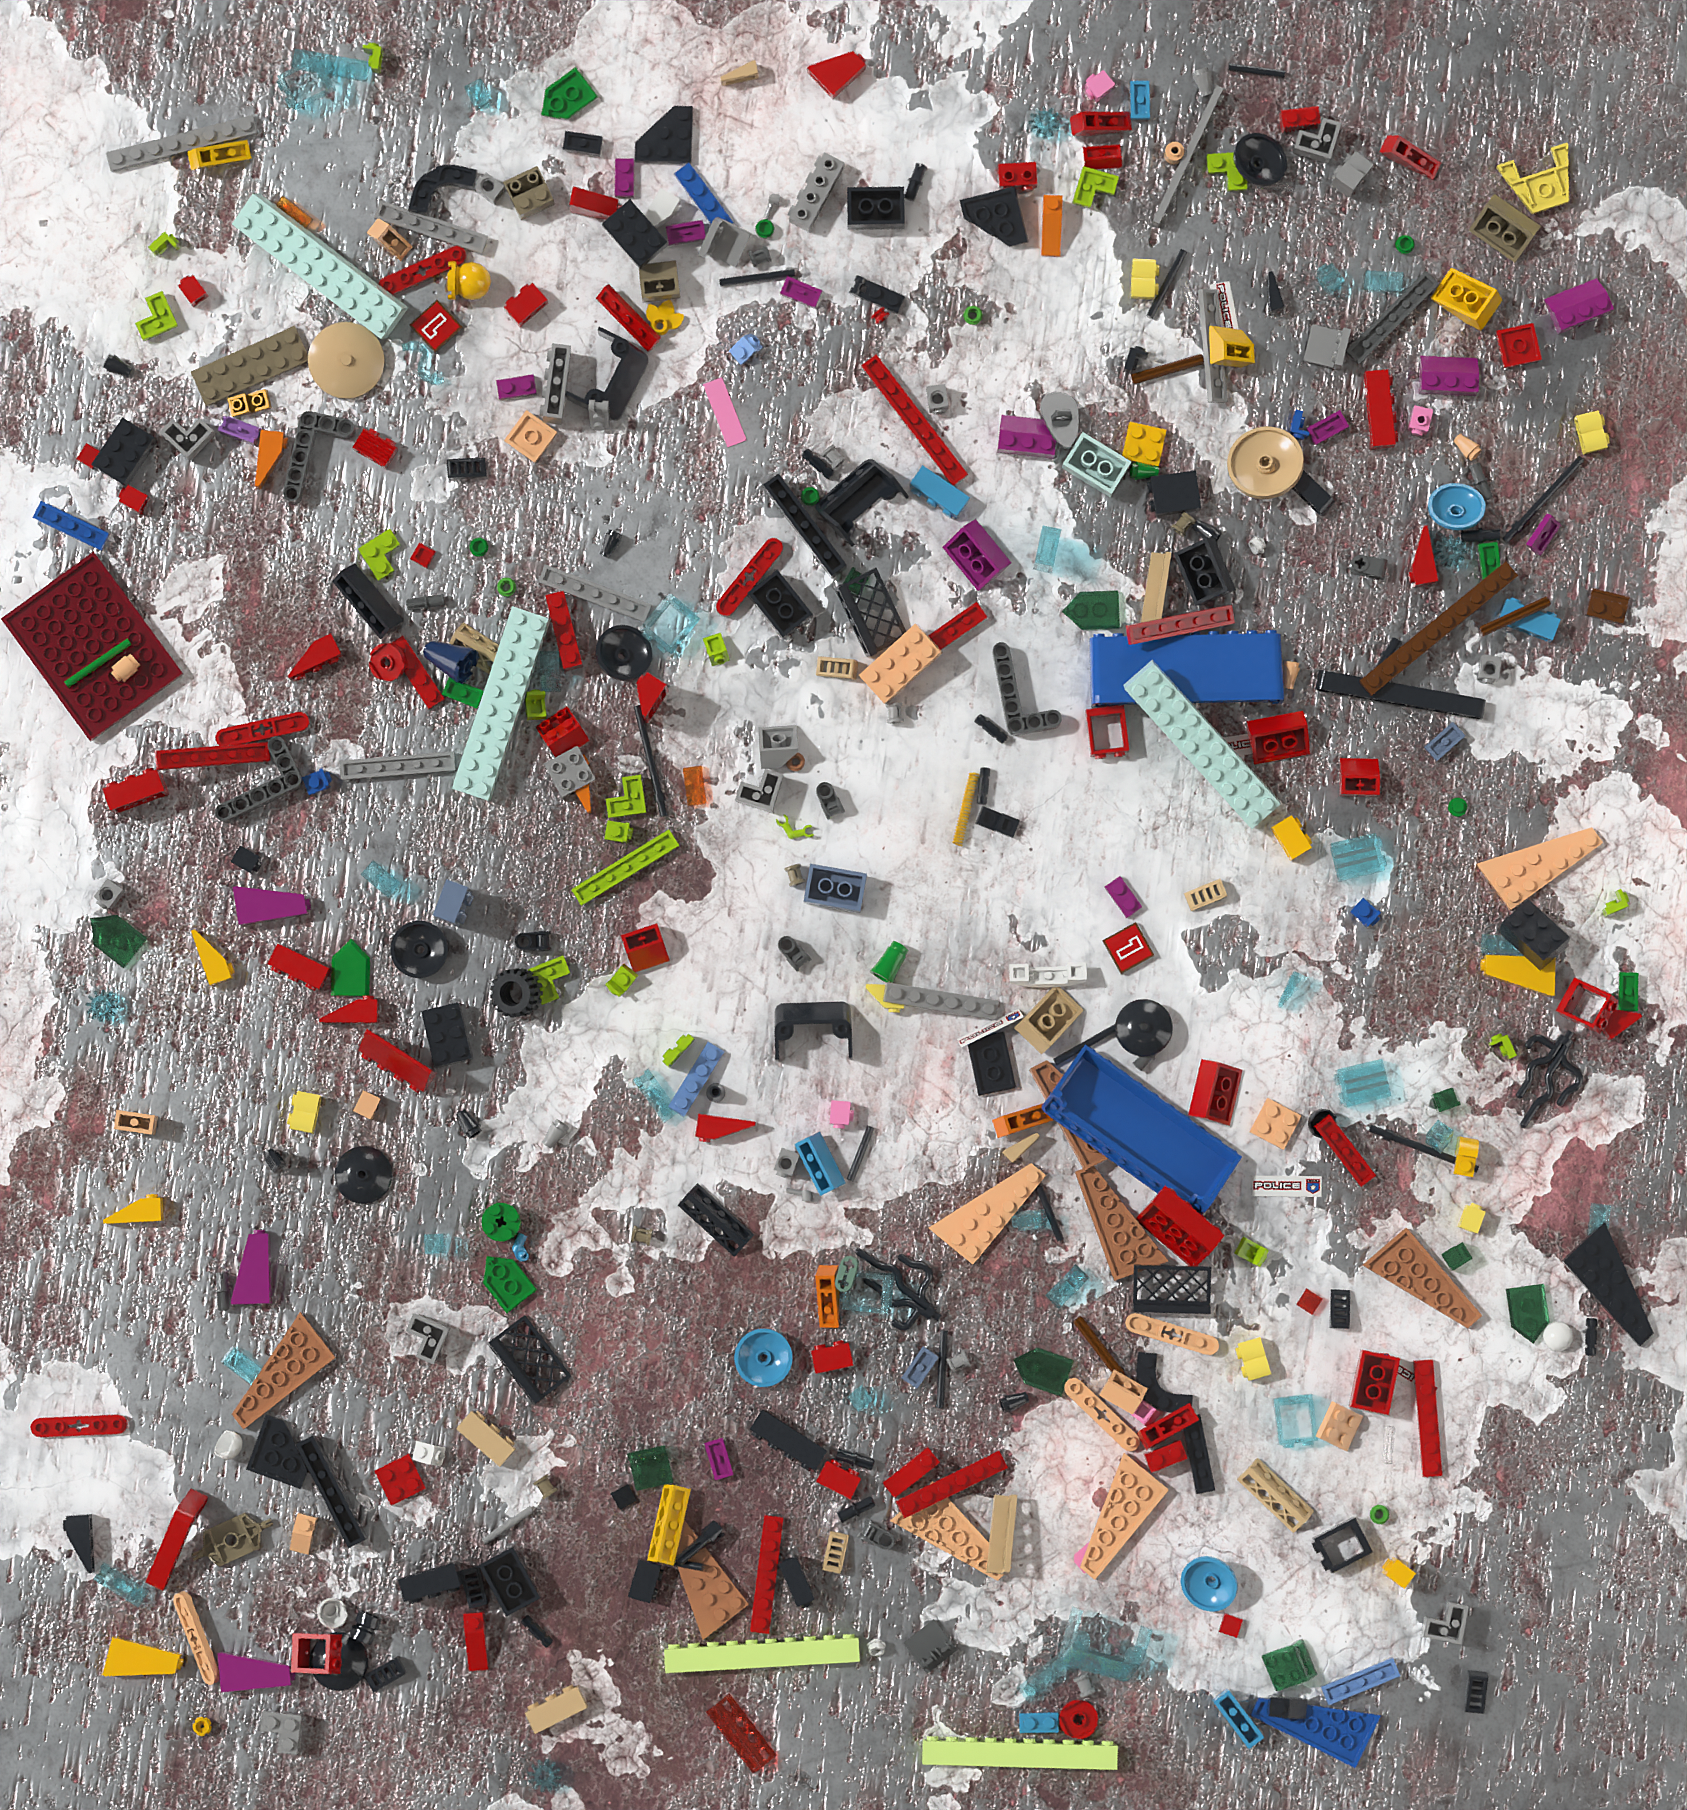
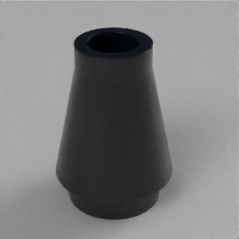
[103,354,133,378]
[1192,519,1222,542]
[599,529,622,558]
[706,1083,725,1102]
[456,1109,482,1139]
[999,1392,1029,1414]

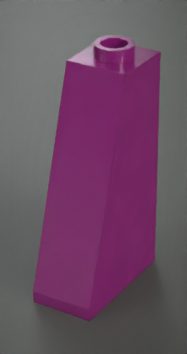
[233,886,311,926]
[231,1230,272,1304]
[218,1652,296,1692]

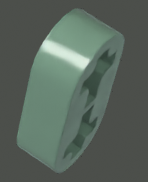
[835,1255,859,1292]

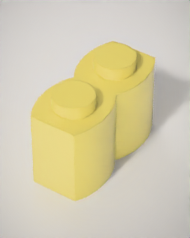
[1131,259,1159,300]
[1574,411,1610,455]
[287,1091,322,1134]
[1235,1337,1271,1381]

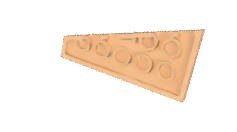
[1476,827,1603,910]
[929,1163,1046,1265]
[1080,1453,1169,1580]
[890,1481,1012,1581]

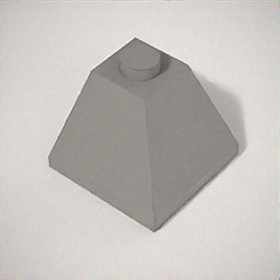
[758,725,798,769]

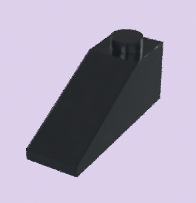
[63,1514,95,1573]

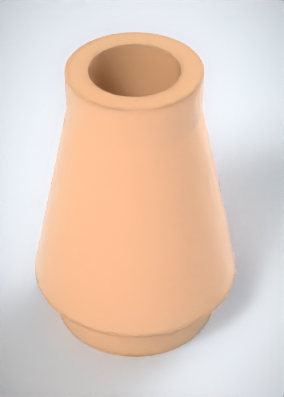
[1453,433,1482,461]
[1282,661,1300,689]

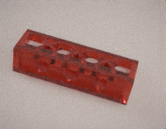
[706,1693,777,1774]

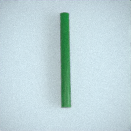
[64,638,132,688]

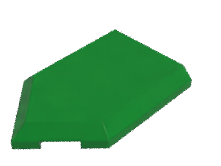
[541,67,598,120]
[331,939,370,996]
[483,1256,537,1314]

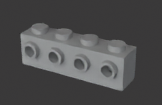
[787,152,845,232]
[539,343,571,425]

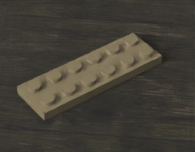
[191,326,308,407]

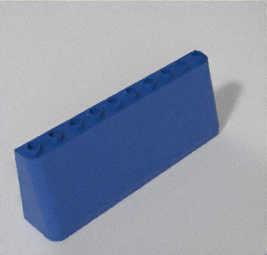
[1089,630,1284,708]
[1042,1045,1242,1214]

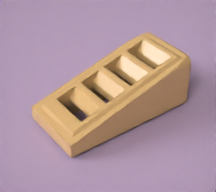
[720,60,759,86]
[816,656,858,680]
[1184,879,1227,911]
[1002,1133,1040,1163]
[822,1531,849,1574]

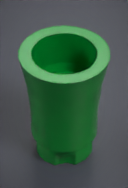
[870,941,909,983]

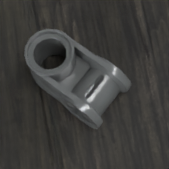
[1349,555,1388,580]
[816,782,845,820]
[778,936,812,972]
[857,1519,895,1550]

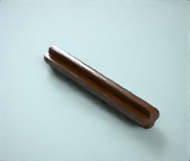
[1131,354,1204,384]
[1479,596,1551,636]
[1073,1316,1126,1376]

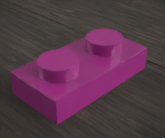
[615,158,634,197]
[666,220,706,246]
[780,276,822,309]
[496,374,537,400]
[1306,410,1349,446]
[1526,513,1561,556]
[1104,876,1142,918]
[704,1437,734,1480]

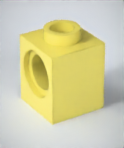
[1458,1203,1485,1234]

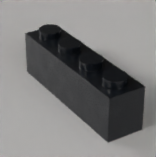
[332,563,403,640]
[750,1409,827,1472]

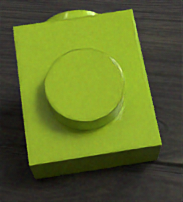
[524,689,547,720]
[1234,1237,1269,1267]

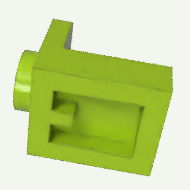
[362,43,384,74]
[148,232,180,256]
[703,632,730,666]
[604,820,633,843]
[1602,889,1630,917]
[605,964,639,997]
[1488,1033,1517,1059]

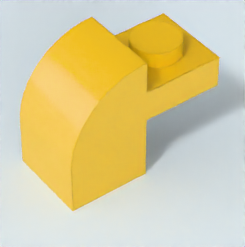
[1453,1136,1479,1177]

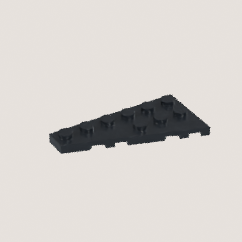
[1562,1222,1654,1346]

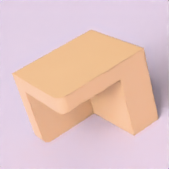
[353,1090,380,1120]

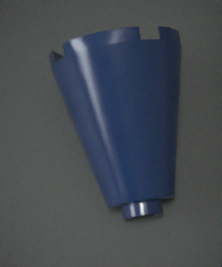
[423,641,478,684]

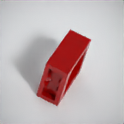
[1085,705,1129,759]
[1556,977,1618,1034]
[291,1633,342,1674]

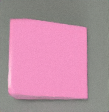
[1131,1399,1160,1427]

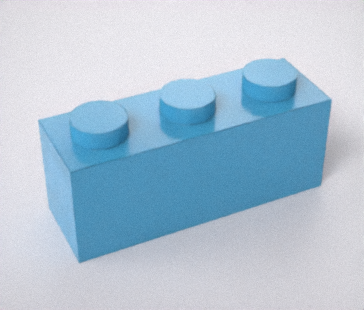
[909,465,970,519]
[1498,598,1561,643]
[794,1132,846,1196]
[1212,1689,1264,1749]

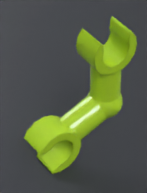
[776,814,814,839]

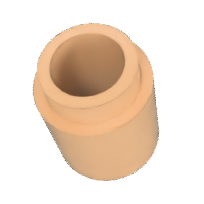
[1164,142,1184,165]
[111,654,140,682]

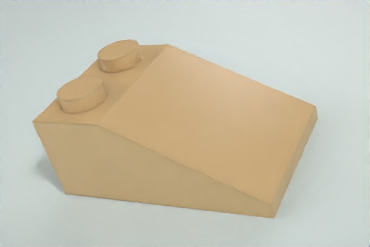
[1014,987,1084,1055]

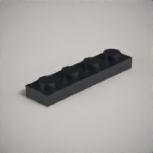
[1183,1414,1215,1494]

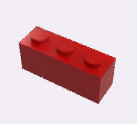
[267,943,331,991]

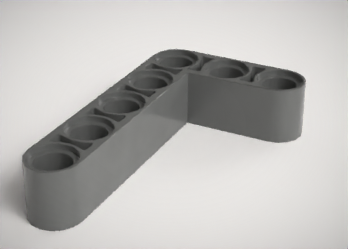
[283,411,356,505]
[992,642,1062,736]
[215,736,303,823]

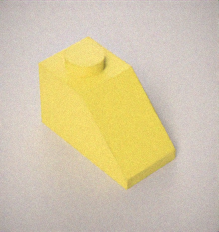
[866,984,904,1013]

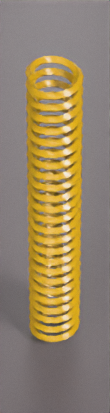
[952,772,979,846]

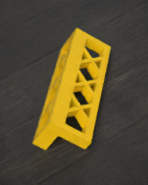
[647,1484,691,1566]

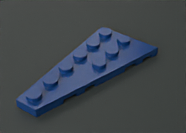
[1250,1697,1381,1768]

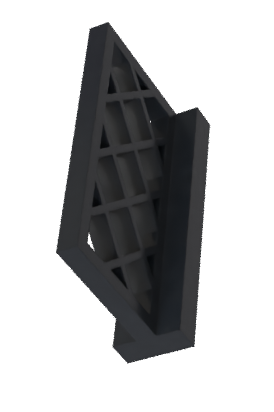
[834,568,907,657]
[1132,1264,1211,1314]
[487,1315,571,1405]

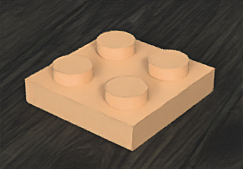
[504,410,558,463]
[1249,1098,1301,1150]
[1316,1401,1363,1451]

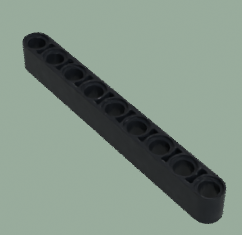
[1315,670,1486,719]

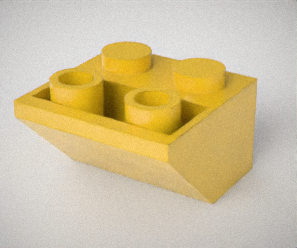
[1209,326,1255,368]

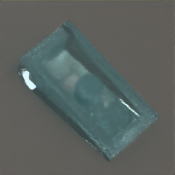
[1277,971,1308,1008]
[221,1346,262,1385]

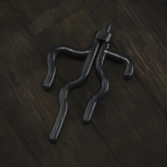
[1516,1030,1583,1128]
[855,1248,942,1331]

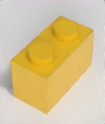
[1271,815,1312,861]
[1382,1557,1416,1589]

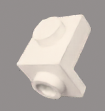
[412,1441,446,1466]

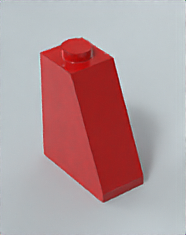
[807,51,866,99]
[569,186,622,220]

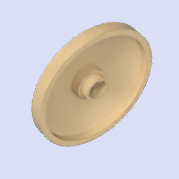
[308,322,385,399]
[1227,427,1304,499]

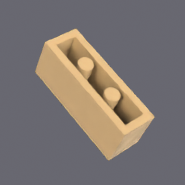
[456,1410,516,1467]
[525,1684,588,1734]

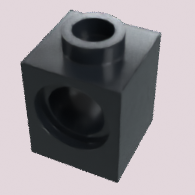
[230,846,262,875]

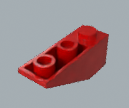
[288,633,343,681]

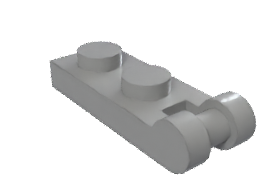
[588,400,610,431]

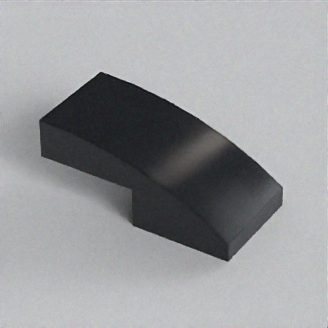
[975,806,1020,838]

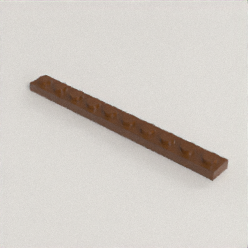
[1359,561,1518,696]

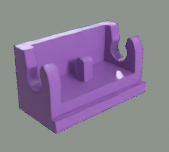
[218,416,262,447]

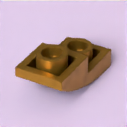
[227,389,272,417]

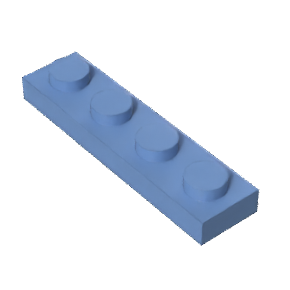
[668,1042,724,1117]
[1321,1657,1400,1705]

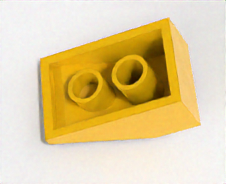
[1430,268,1502,331]

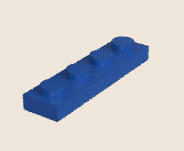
[674,163,734,224]
[32,501,110,551]

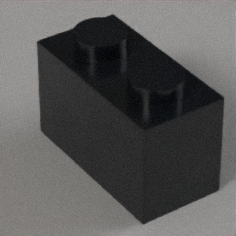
[628,1558,664,1603]

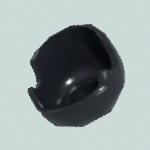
[1308,1109,1337,1138]

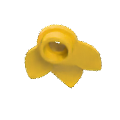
[646,300,684,336]

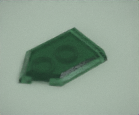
[1062,590,1120,630]
[90,915,147,968]
[1505,1284,1550,1344]
[1013,1347,1074,1397]

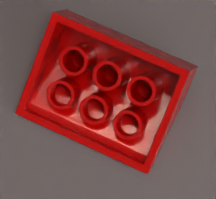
[358,1029,437,1093]
[1135,1185,1225,1266]

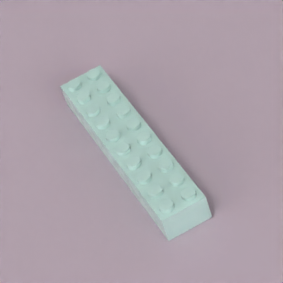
[232,193,409,339]
[452,606,551,801]
[1123,660,1281,829]

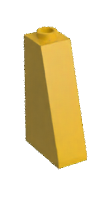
[1480,955,1556,997]
[102,1636,184,1676]

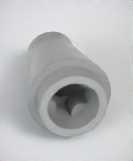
[1193,67,1213,97]
[542,1119,569,1149]

